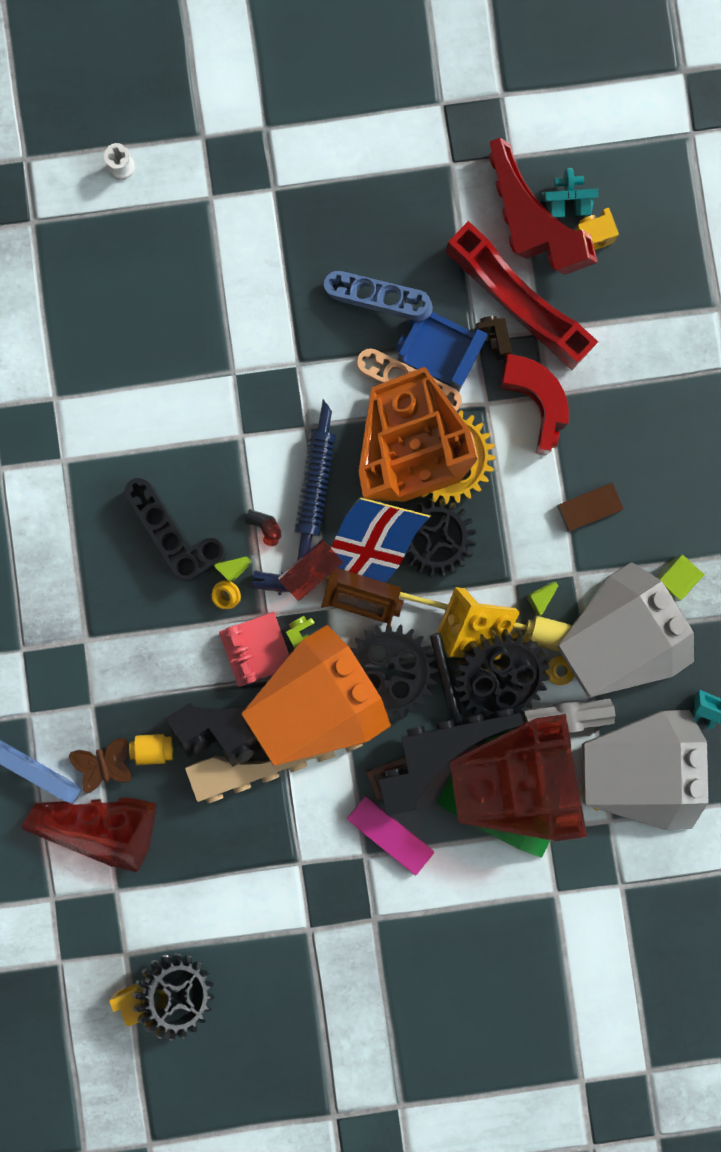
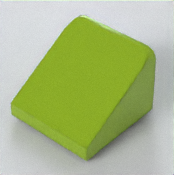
[214,556,252,582]
[527,582,558,616]

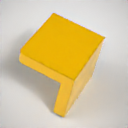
[109,984,147,1026]

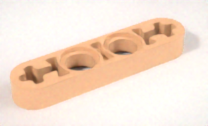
[357,348,462,411]

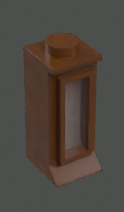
[321,567,404,627]

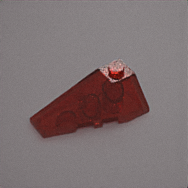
[22,797,157,872]

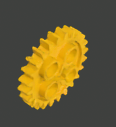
[422,410,496,504]

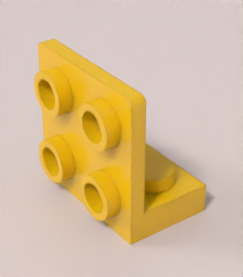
[436,587,519,660]

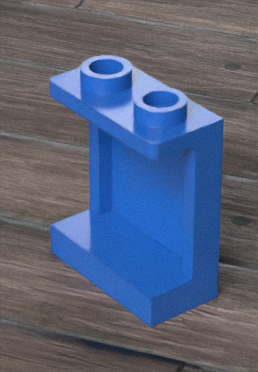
[395,305,488,392]

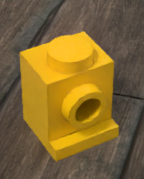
[574,207,619,250]

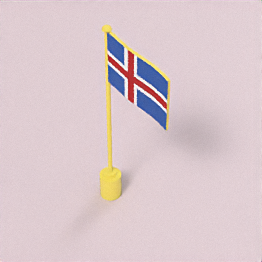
[309,498,571,652]

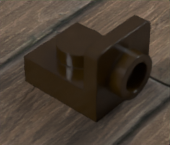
[474,316,512,360]

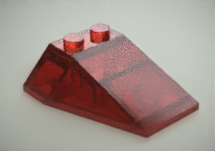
[450,714,587,842]

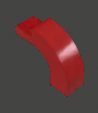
[500,354,569,455]

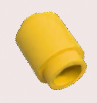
[129,734,173,765]

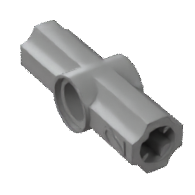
[522,699,616,736]

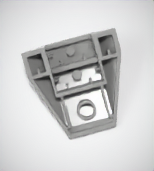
[556,562,694,698]
[582,710,708,830]

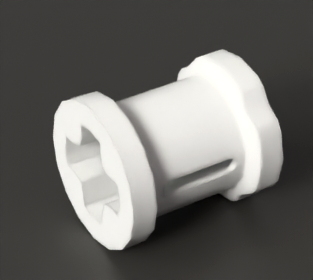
[103,143,135,180]

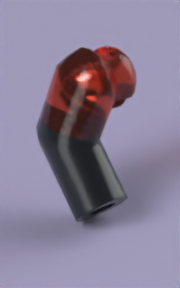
[245,509,282,546]

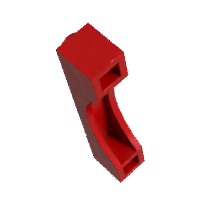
[446,221,598,370]

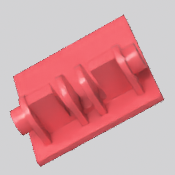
[219,612,289,687]

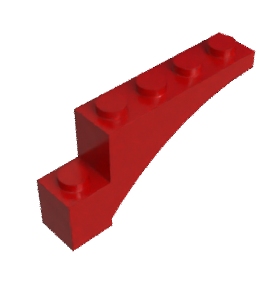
[489,137,598,275]

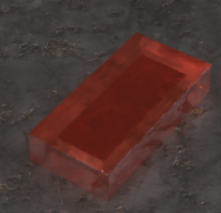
[278,539,343,602]

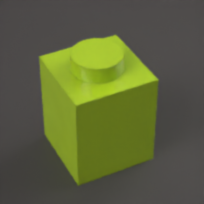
[656,555,705,602]

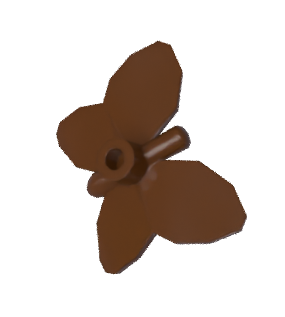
[69,737,132,794]

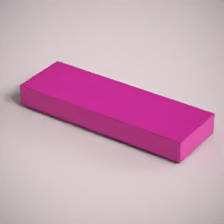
[347,795,435,876]

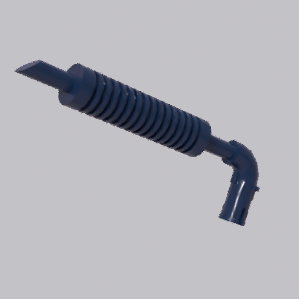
[252,399,336,595]

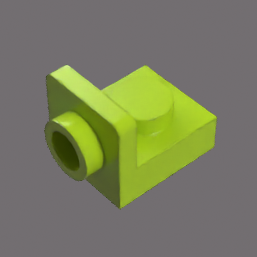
[286,616,315,648]

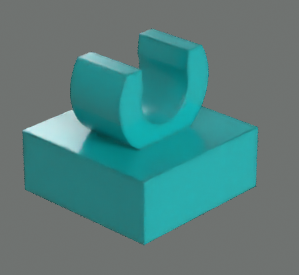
[692,690,721,730]

